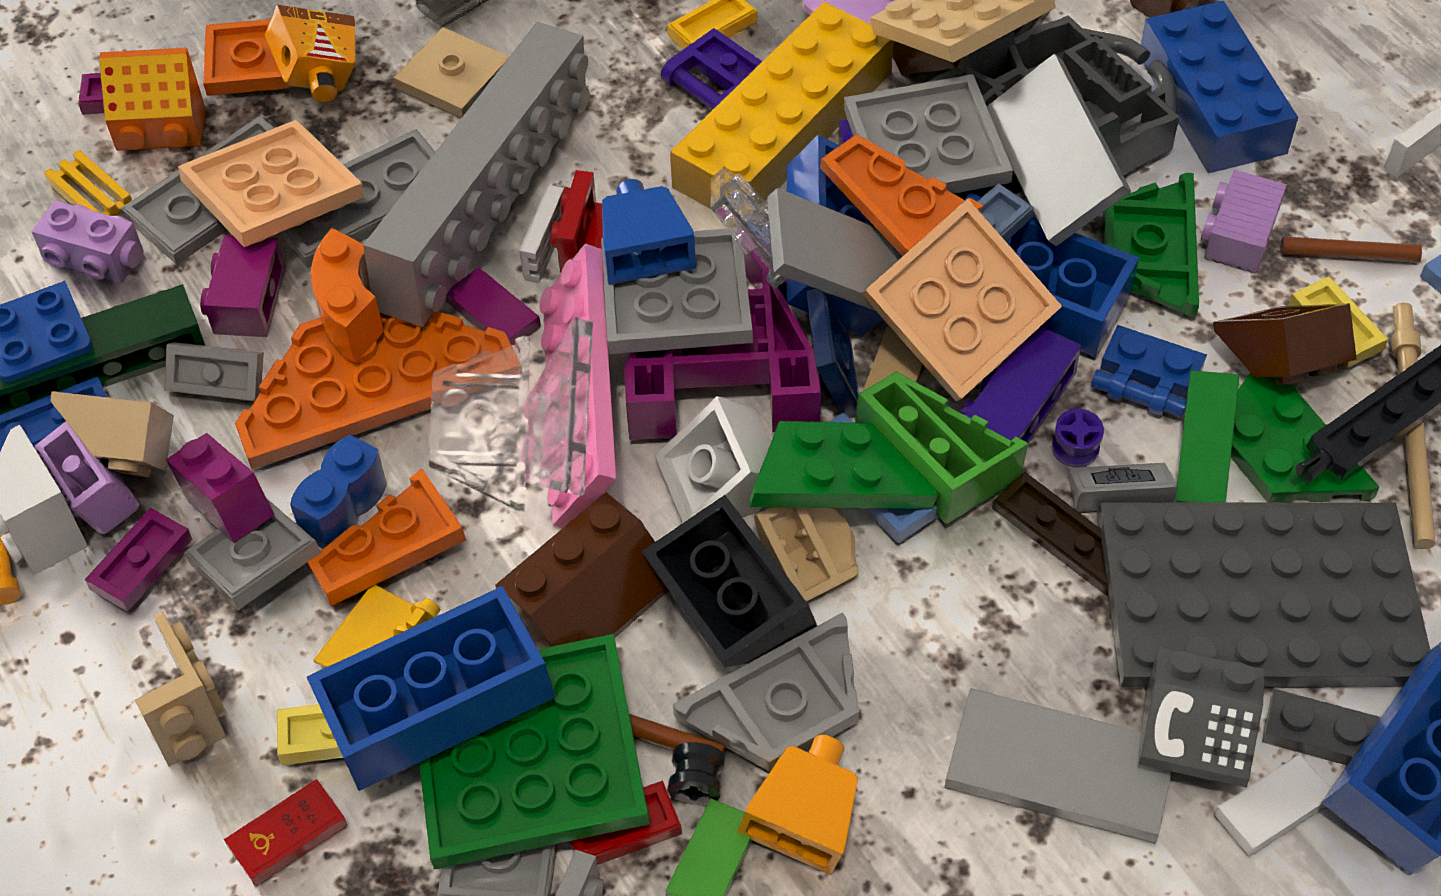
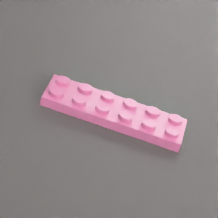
[539,244,616,528]

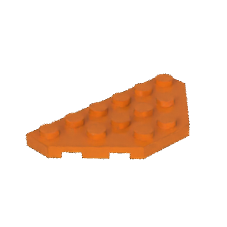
[235,311,522,470]

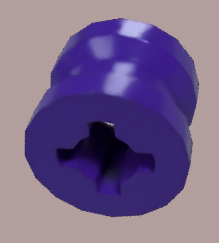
[1051,408,1104,468]

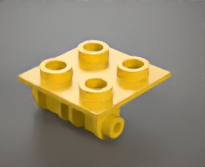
[314,585,441,668]

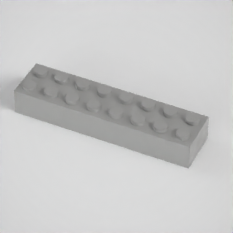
[363,22,590,327]

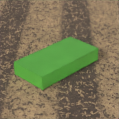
[665,798,753,896]

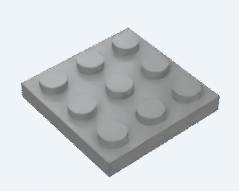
[844,74,1013,193]
[601,228,753,354]

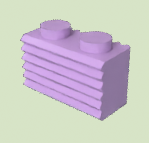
[1201,170,1287,273]
[35,422,139,534]

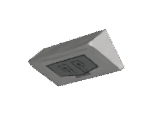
[1068,463,1177,512]

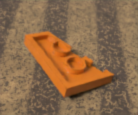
[820,134,984,256]
[307,468,466,606]

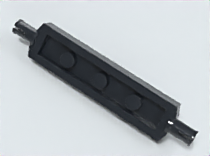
[1296,345,1441,483]

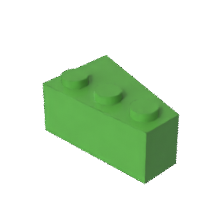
[855,371,1029,525]

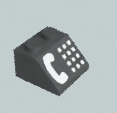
[1138,646,1264,788]

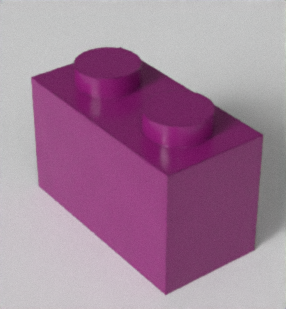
[200,235,286,337]
[166,433,275,543]

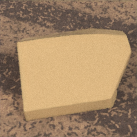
[753,507,858,602]

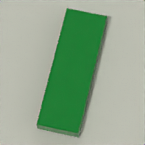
[1175,370,1240,502]

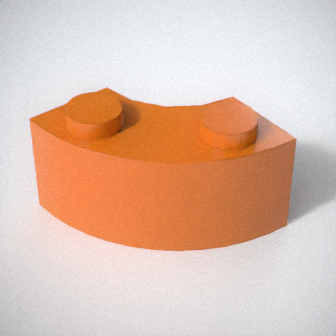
[311,228,384,363]

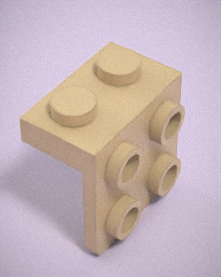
[135,611,227,767]

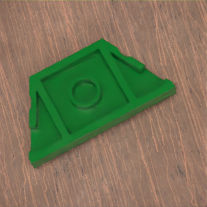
[1102,173,1199,317]
[1231,373,1380,503]
[749,421,938,509]

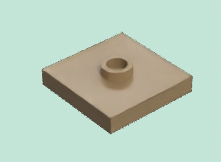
[393,27,510,118]

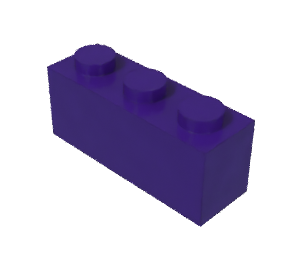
[960,326,1082,443]

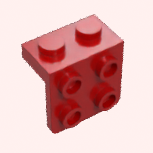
[550,170,604,279]

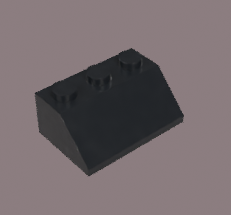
[641,495,817,668]

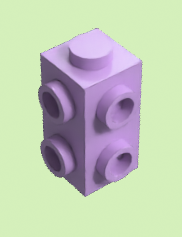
[31,200,144,284]

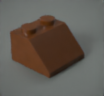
[1213,303,1357,385]

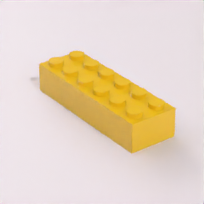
[670,1,894,223]

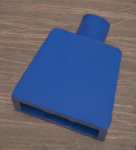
[602,179,696,285]

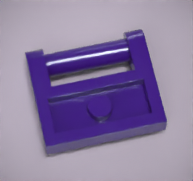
[660,28,762,111]

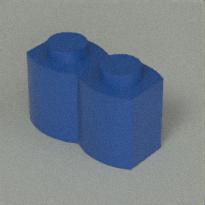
[290,435,386,549]

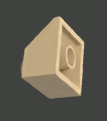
[50,391,174,478]

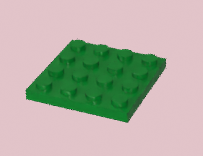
[419,634,650,870]

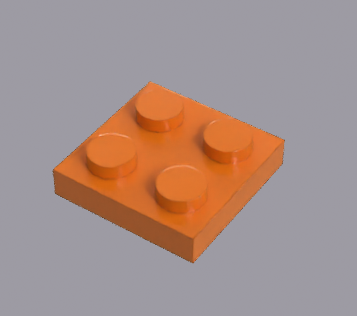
[203,19,291,96]

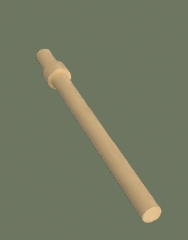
[1391,302,1436,549]

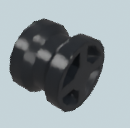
[667,742,726,805]

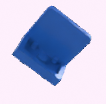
[0,281,93,383]

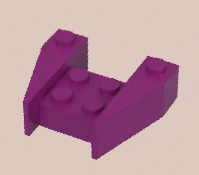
[625,270,821,440]

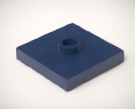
[806,289,859,418]

